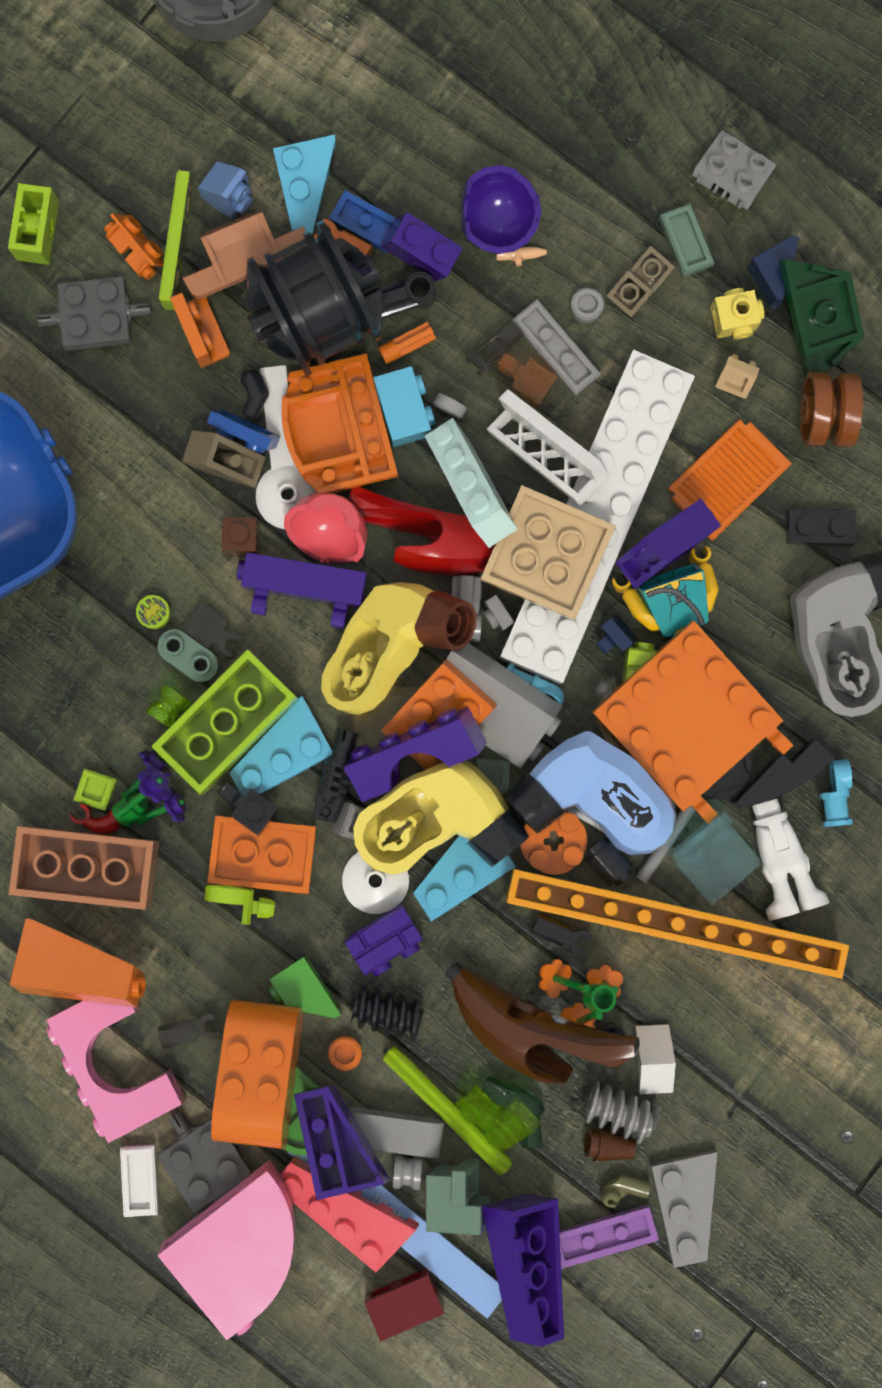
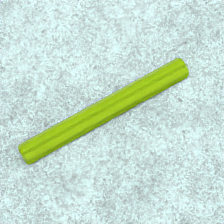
[383,1046,512,1176]

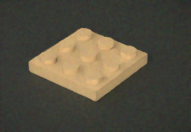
[481,485,616,621]

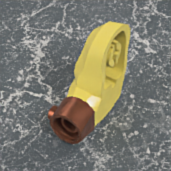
[321,582,476,715]

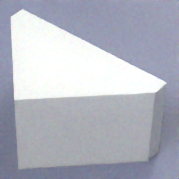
[635,1024,676,1095]

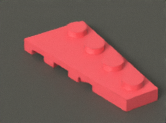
[280,1156,419,1273]

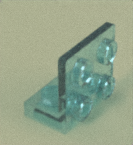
[667,811,762,905]

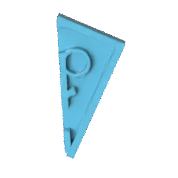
[273,134,336,236]

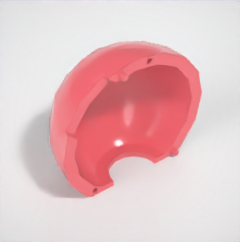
[284,493,368,564]

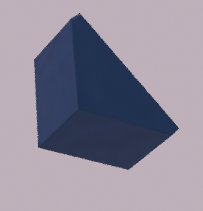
[747,236,800,309]

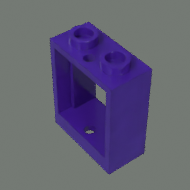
[615,499,721,589]

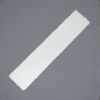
[260,365,296,471]

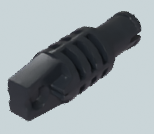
[314,728,359,823]

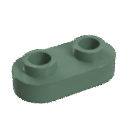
[157,629,220,683]

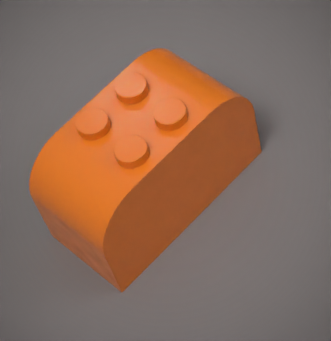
[211,1000,304,1149]

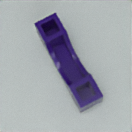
[343,707,487,802]

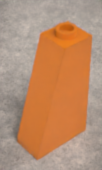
[9,918,146,1007]

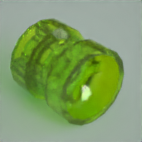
[145,684,192,728]

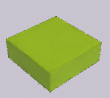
[73,768,118,811]

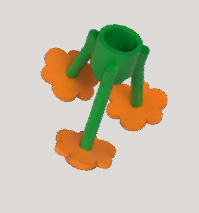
[539,959,623,1028]

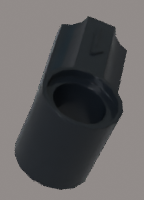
[379,272,436,320]

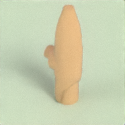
[496,246,547,267]

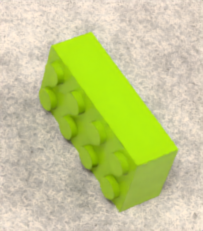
[151,649,298,795]

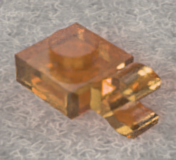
[497,353,558,407]

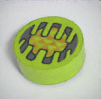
[136,595,171,629]

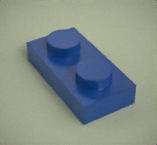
[329,190,395,254]
[207,409,281,453]

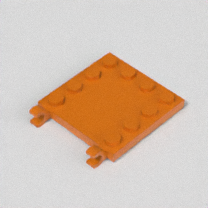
[592,620,793,823]

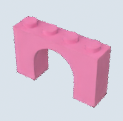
[46,1001,186,1143]

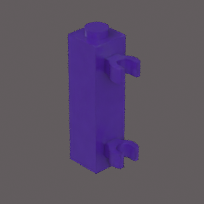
[237,552,367,629]

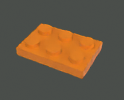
[381,659,497,770]
[207,816,317,894]

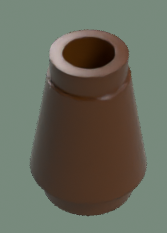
[584,1127,636,1162]

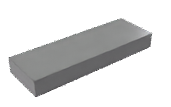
[511,299,601,397]

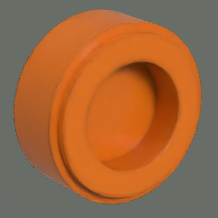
[328,1035,362,1071]

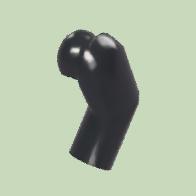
[240,370,269,421]

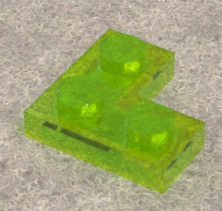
[454,1085,541,1153]

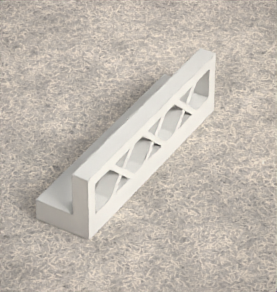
[487,389,608,506]

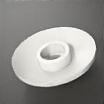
[255,466,316,529]
[342,852,409,914]

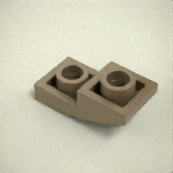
[607,246,676,318]

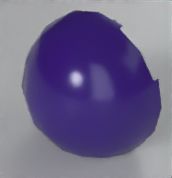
[461,165,541,254]

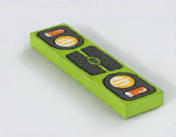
[158,170,194,311]

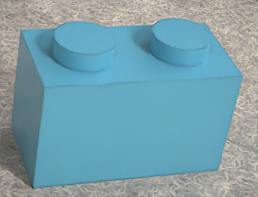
[373,366,435,447]

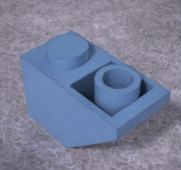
[198,161,253,220]

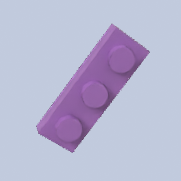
[560,1204,659,1269]

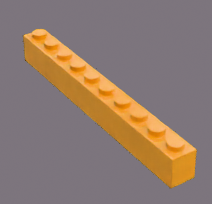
[505,868,849,979]

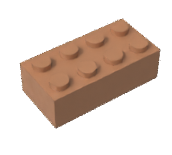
[8,826,160,910]

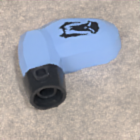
[504,731,676,855]

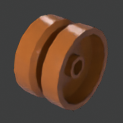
[800,372,863,448]

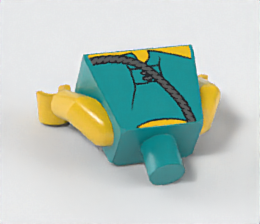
[612,546,719,637]

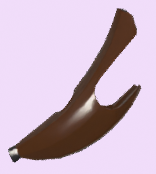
[445,962,640,1084]

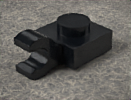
[217,782,279,837]

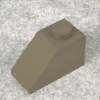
[182,430,266,488]

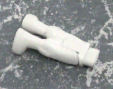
[752,798,829,921]

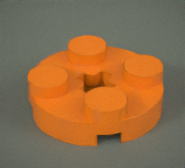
[520,809,587,875]

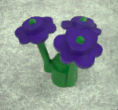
[112,750,186,827]

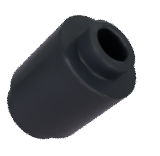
[584,836,633,887]

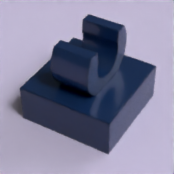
[596,614,638,654]

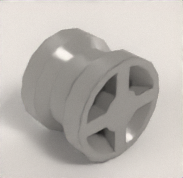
[393,1153,422,1190]

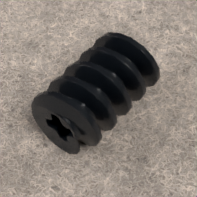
[350,985,424,1043]

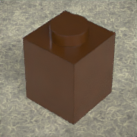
[222,517,260,557]

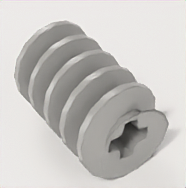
[585,1080,661,1145]

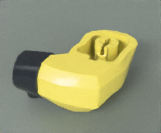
[353,760,529,875]

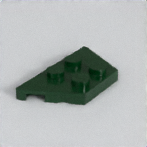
[779,259,864,378]

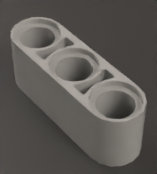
[349,1108,445,1158]

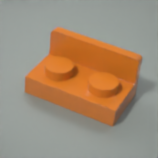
[170,293,230,368]

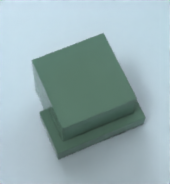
[426,1158,492,1235]

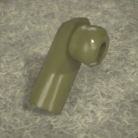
[601,1174,651,1208]

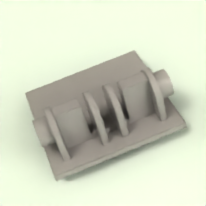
[692,130,777,210]

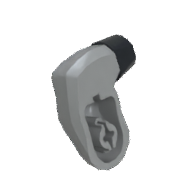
[790,551,882,717]

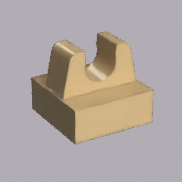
[715,354,760,399]

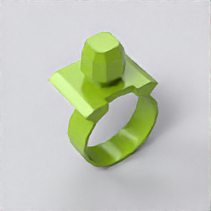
[203,884,275,925]

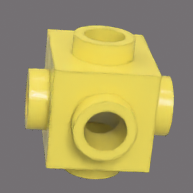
[710,288,764,339]

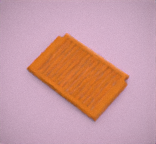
[668,419,792,541]

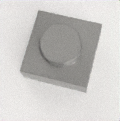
[483,595,515,633]

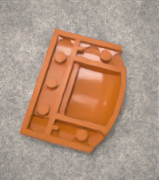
[281,353,398,493]

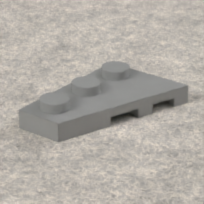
[650,1149,718,1268]

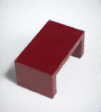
[364,1267,444,1342]

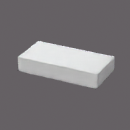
[120,1144,159,1217]

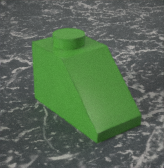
[269,955,342,1018]

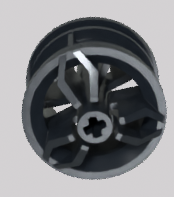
[246,220,382,377]

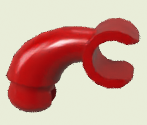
[70,804,121,834]

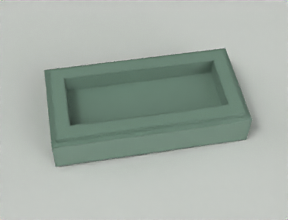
[659,203,715,278]

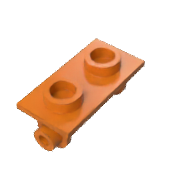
[104,213,164,280]

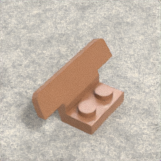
[182,210,306,299]

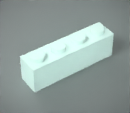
[425,418,518,548]

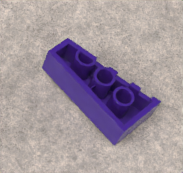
[482,1194,564,1347]

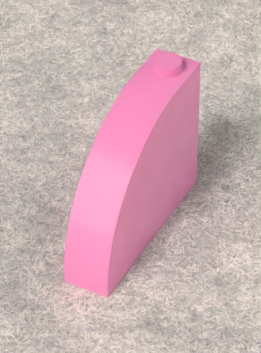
[157,1160,295,1340]

